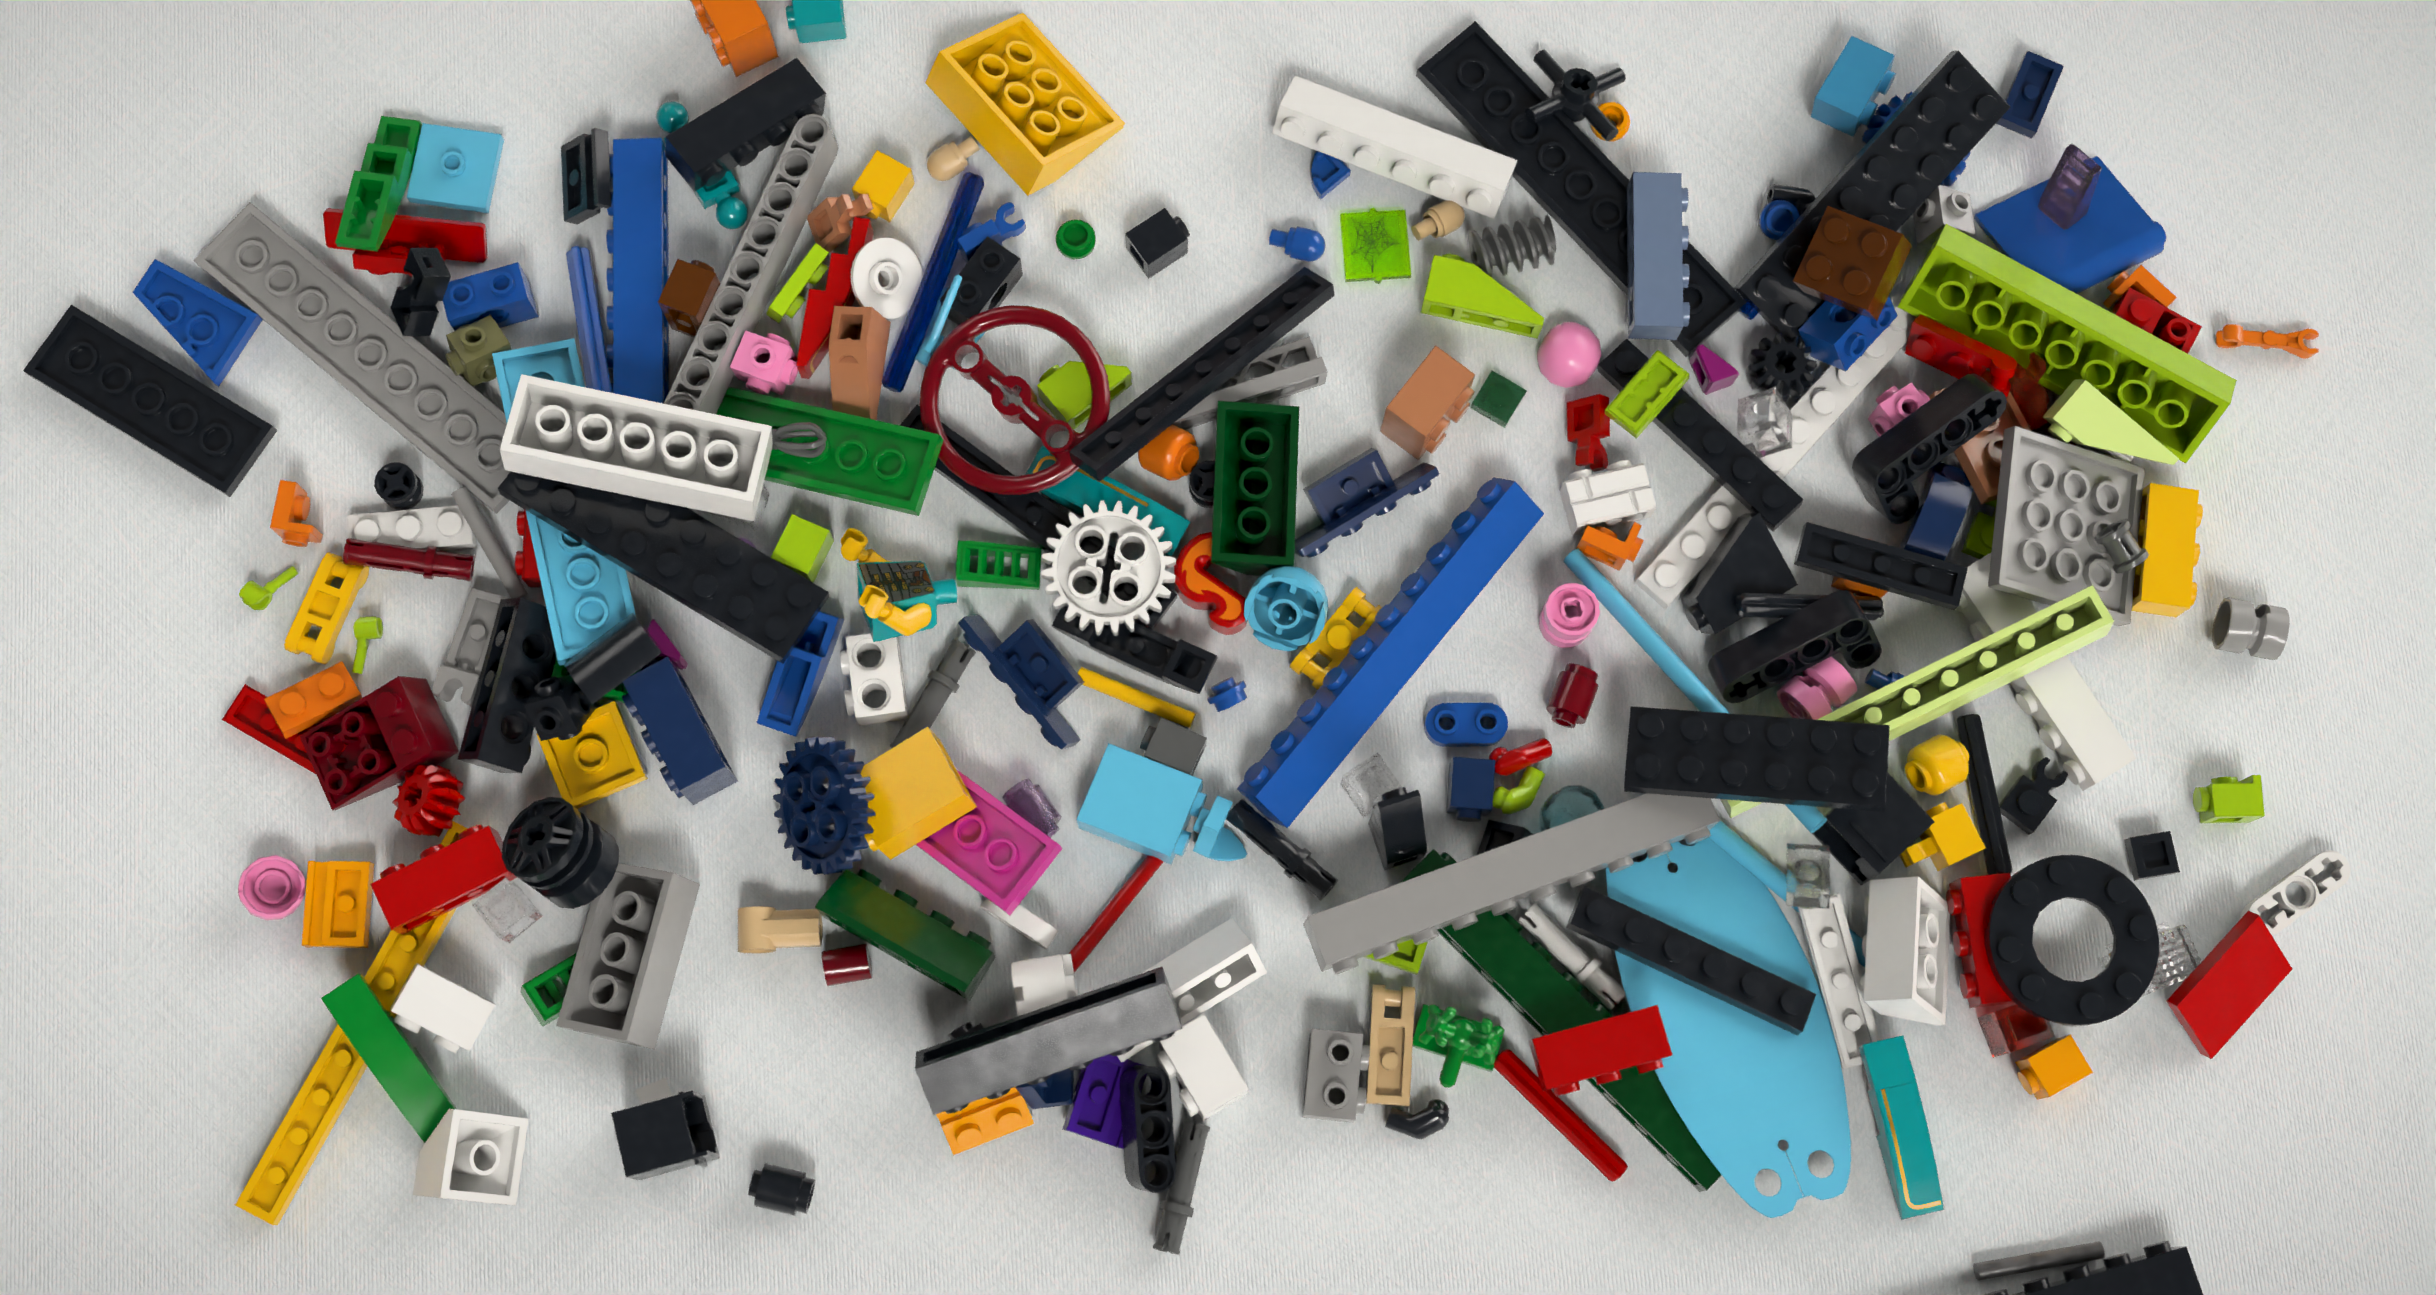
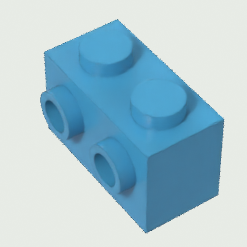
[1811,36,1896,137]

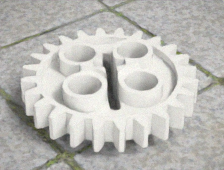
[1041,500,1176,636]

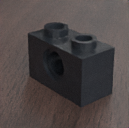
[940,236,1023,325]

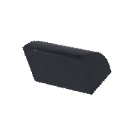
[564,613,662,704]

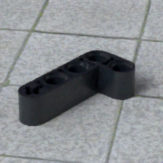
[1852,373,2007,524]
[1708,590,1882,703]

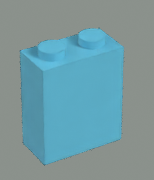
[1076,743,1207,865]

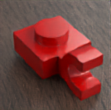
[1567,394,1610,472]

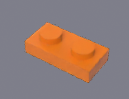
[264,661,362,739]

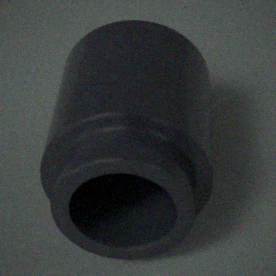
[748,1163,815,1216]

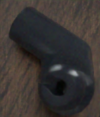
[1767,184,1816,216]
[1385,1099,1449,1139]

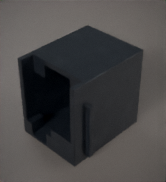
[1812,772,1934,885]
[611,1091,720,1180]

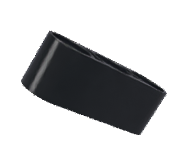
[1120,1065,1176,1193]

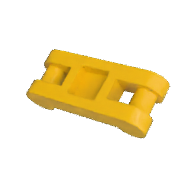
[284,552,369,665]
[1289,587,1382,690]

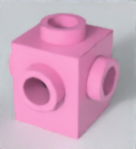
[730,330,798,395]
[1868,382,1930,437]

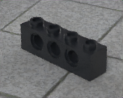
[458,598,555,773]

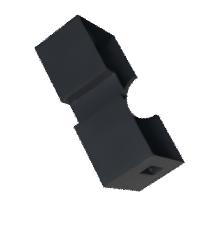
[390,248,451,336]

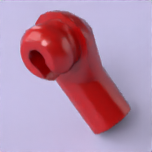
[1488,738,1552,776]

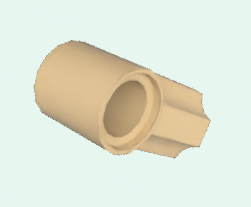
[738,906,823,953]

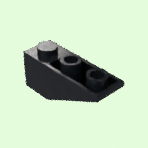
[1368,787,1427,871]

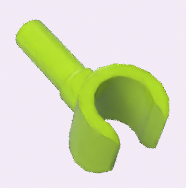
[239,566,299,610]
[352,616,383,674]

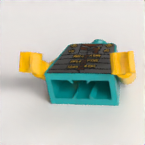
[841,528,957,642]

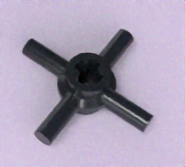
[1525,50,1626,141]

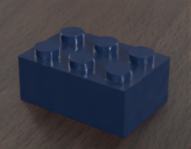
[622,657,738,805]

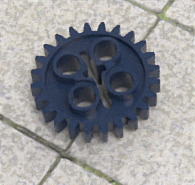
[773,736,875,875]

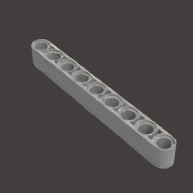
[663,114,838,414]

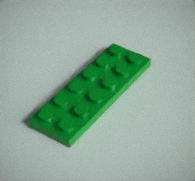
[716,387,944,516]

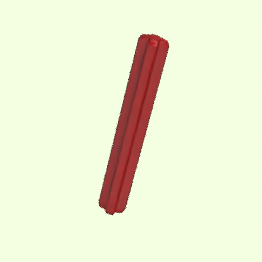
[1494,1049,1628,1182]

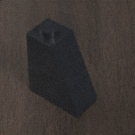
[1682,513,1798,634]

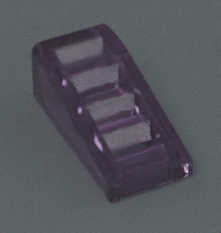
[2038,143,2102,229]

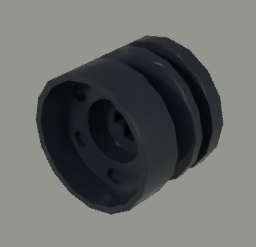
[502,797,619,909]

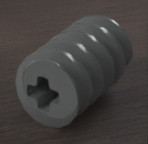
[1468,214,1556,277]

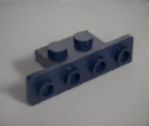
[1295,448,1440,558]
[958,615,1084,749]

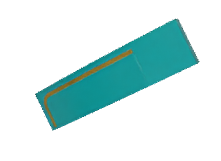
[1025,445,1191,557]
[1859,1035,1944,1220]

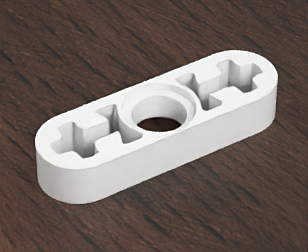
[2241,851,2351,935]

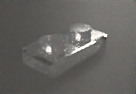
[1786,843,1830,909]

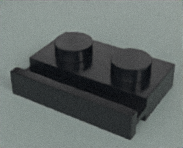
[561,128,611,225]

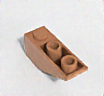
[829,306,891,420]

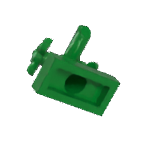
[1413,1004,1505,1088]

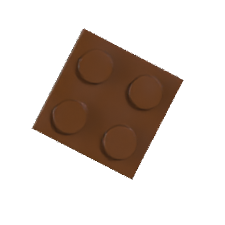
[1793,206,1912,321]

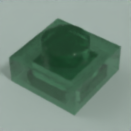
[1470,371,1527,428]

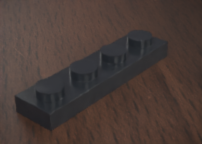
[1794,522,1968,610]

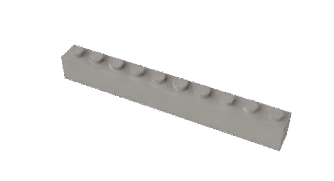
[1303,793,1720,974]

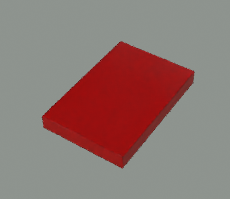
[2166,911,2292,1059]

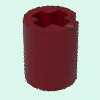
[822,943,872,986]

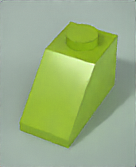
[1037,361,1132,433]

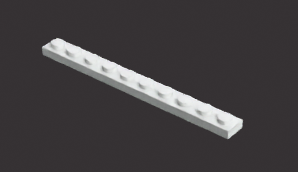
[1635,293,1917,609]

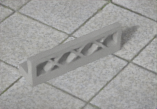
[1173,336,1327,430]

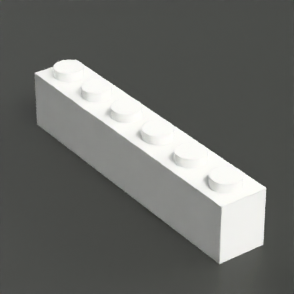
[1272,75,1518,219]
[1955,553,2137,791]

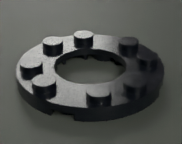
[1985,855,2159,1026]

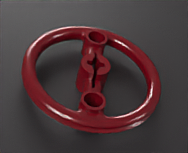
[920,305,1110,495]

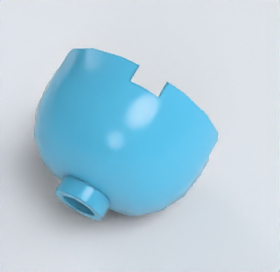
[1244,566,1328,651]

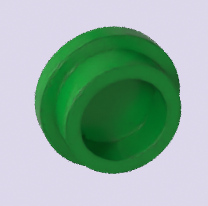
[1056,220,1096,259]

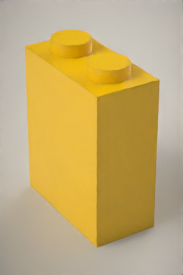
[860,727,977,860]

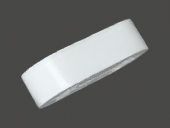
[980,898,1058,949]

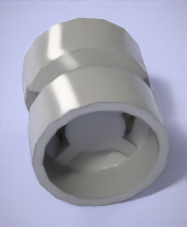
[2212,597,2290,660]

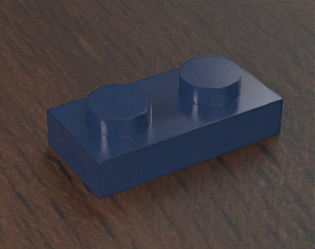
[1996,51,2064,139]

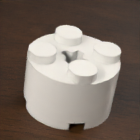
[1011,954,1078,1016]

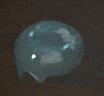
[1539,785,1605,832]

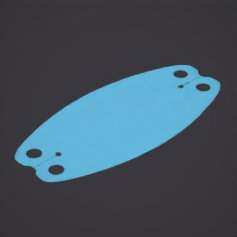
[1606,837,1851,1218]

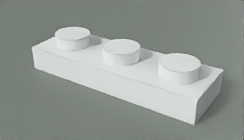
[347,505,477,551]

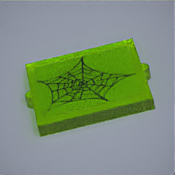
[1340,208,1411,284]

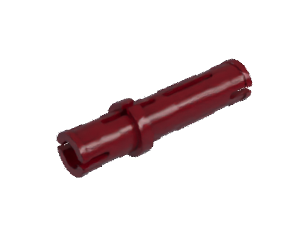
[343,538,475,582]

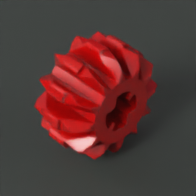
[392,764,465,837]

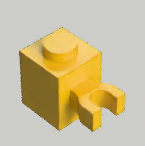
[1899,802,1986,871]

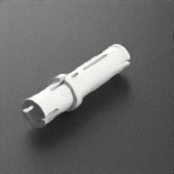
[1517,903,1625,1011]

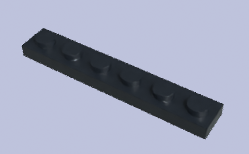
[1598,339,1804,532]
[1566,886,1816,1035]

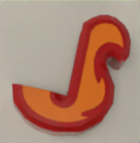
[1174,532,1248,635]

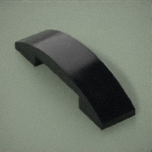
[1052,606,1218,694]

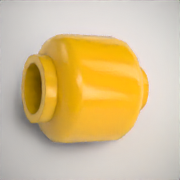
[1905,734,1969,796]

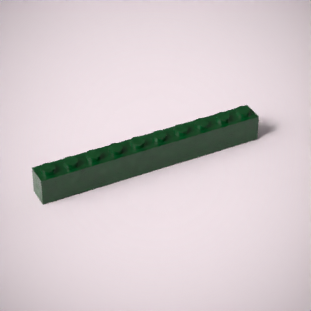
[1400,849,1721,1192]

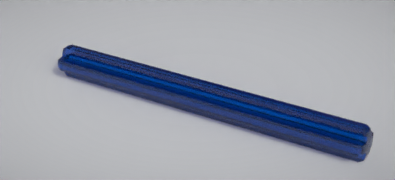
[882,172,984,393]

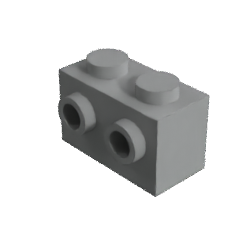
[1302,1029,1370,1123]

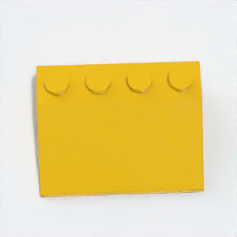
[925,12,1125,196]

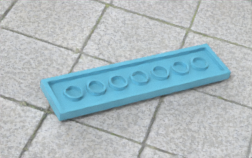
[492,338,636,666]

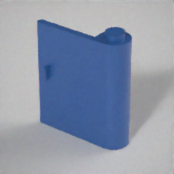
[1974,156,2166,294]

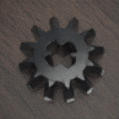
[1746,332,1817,403]

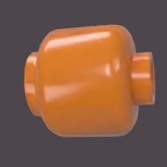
[1138,424,1199,481]

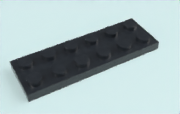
[23,305,277,497]
[1624,706,1890,812]

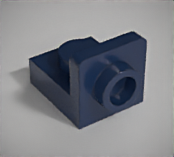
[1016,1069,1074,1109]

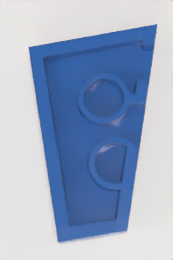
[133,259,263,387]

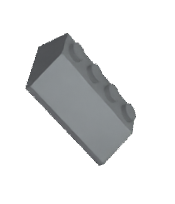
[556,863,700,1050]

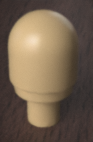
[927,136,980,181]
[1411,200,1465,240]

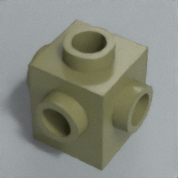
[445,315,511,386]

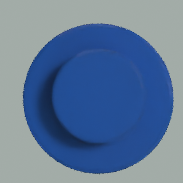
[1759,200,1799,240]
[1207,677,1247,712]

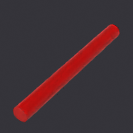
[1069,855,1163,973]

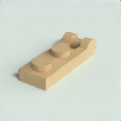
[1366,984,1415,1107]

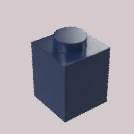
[1446,757,1495,822]

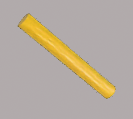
[1078,667,1196,729]

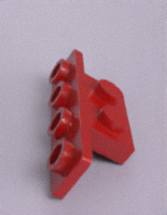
[323,208,488,277]

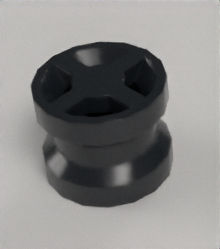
[1189,460,1215,508]
[374,462,424,510]

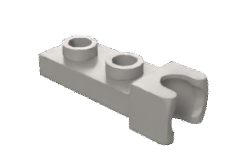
[432,588,509,707]

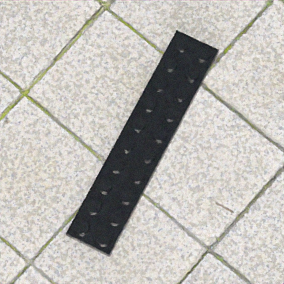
[1416,21,1747,357]

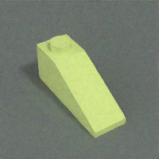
[2043,379,2179,465]

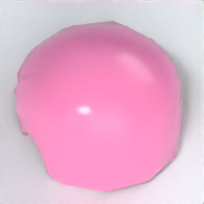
[1537,322,1602,388]
[238,855,305,920]

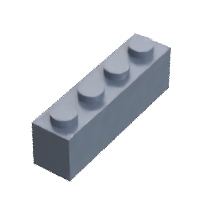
[1627,172,1690,340]

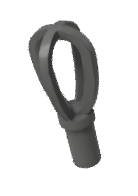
[772,422,827,458]

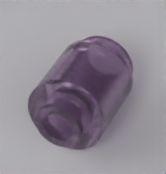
[1002,778,1062,838]

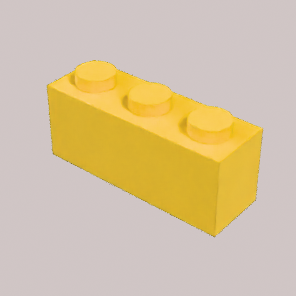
[2132,483,2203,617]

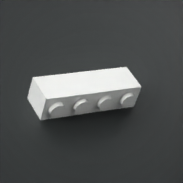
[1117,918,1267,1063]

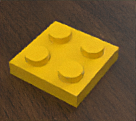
[536,701,648,809]

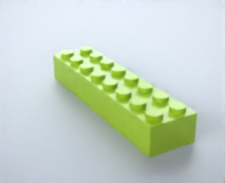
[1898,224,2237,463]

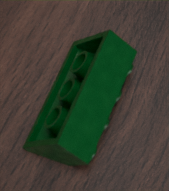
[1210,401,1299,576]
[815,868,995,1001]

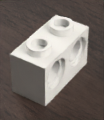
[840,634,909,726]

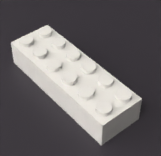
[500,374,773,521]

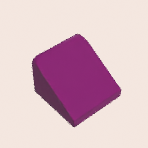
[1689,344,1739,395]
[647,619,688,670]

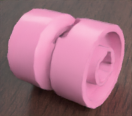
[1539,583,1600,648]
[1777,656,1857,720]

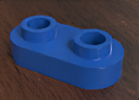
[1424,703,1508,747]

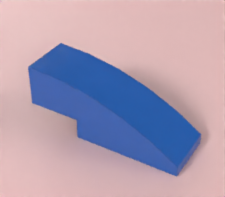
[756,611,844,737]

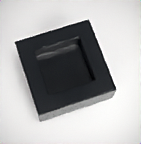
[2124,831,2180,881]

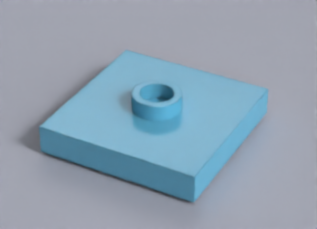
[407,123,504,214]

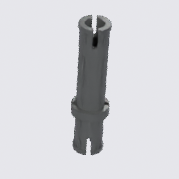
[890,639,976,748]
[1153,1121,1210,1255]

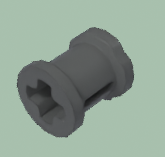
[2094,519,2149,574]

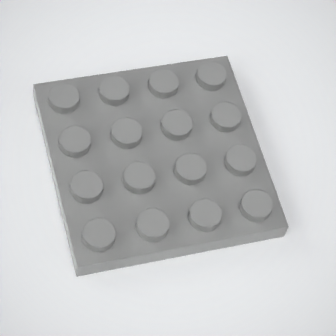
[1988,426,2145,626]

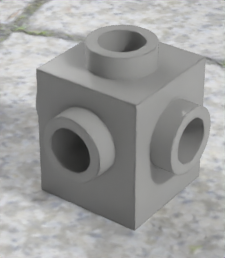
[1913,185,1975,249]

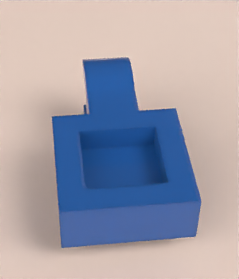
[957,202,1026,263]

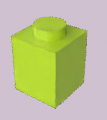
[771,514,834,583]

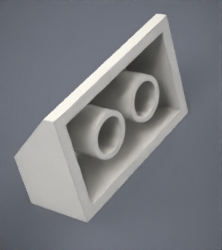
[1860,876,1950,1025]

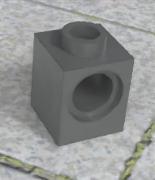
[1140,718,1207,776]

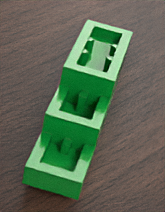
[335,116,422,252]
[321,973,456,1143]

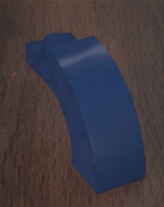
[1898,462,1973,561]

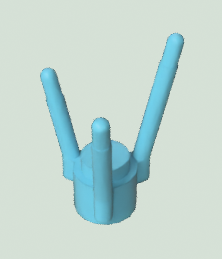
[914,275,985,369]

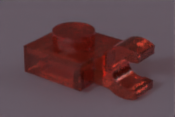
[2008,352,2049,429]

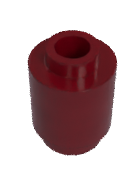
[1546,663,1599,728]

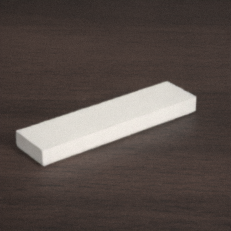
[1797,893,1880,1069]

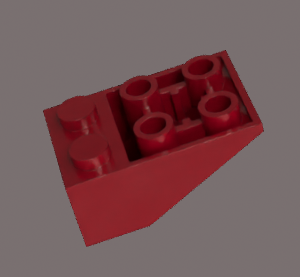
[300,676,459,810]

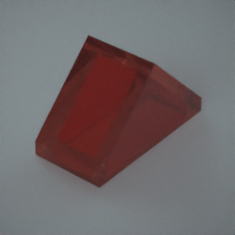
[1977,1004,2055,1058]

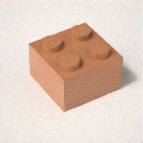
[1380,346,1475,460]

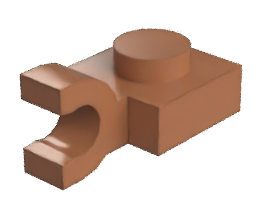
[807,194,873,252]

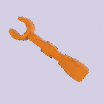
[2216,324,2319,359]

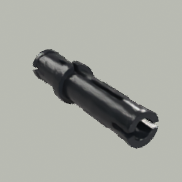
[1226,799,1338,901]

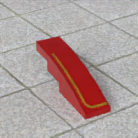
[796,217,874,379]

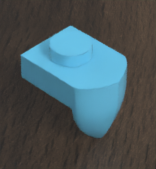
[1193,796,1247,861]

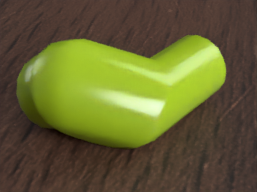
[1493,766,1545,815]

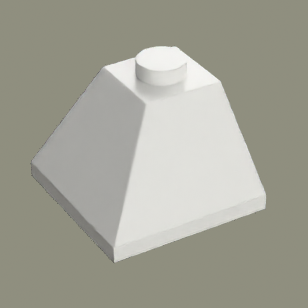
[413,1109,529,1206]

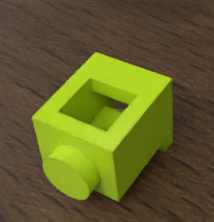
[2193,775,2265,823]

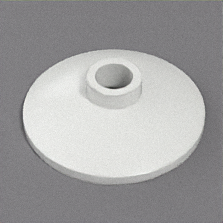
[851,238,923,319]

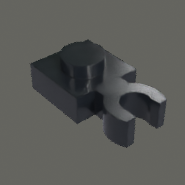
[1999,757,2068,835]

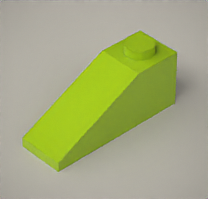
[1421,254,1544,339]

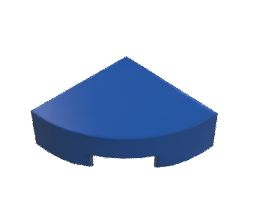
[1311,151,1351,200]

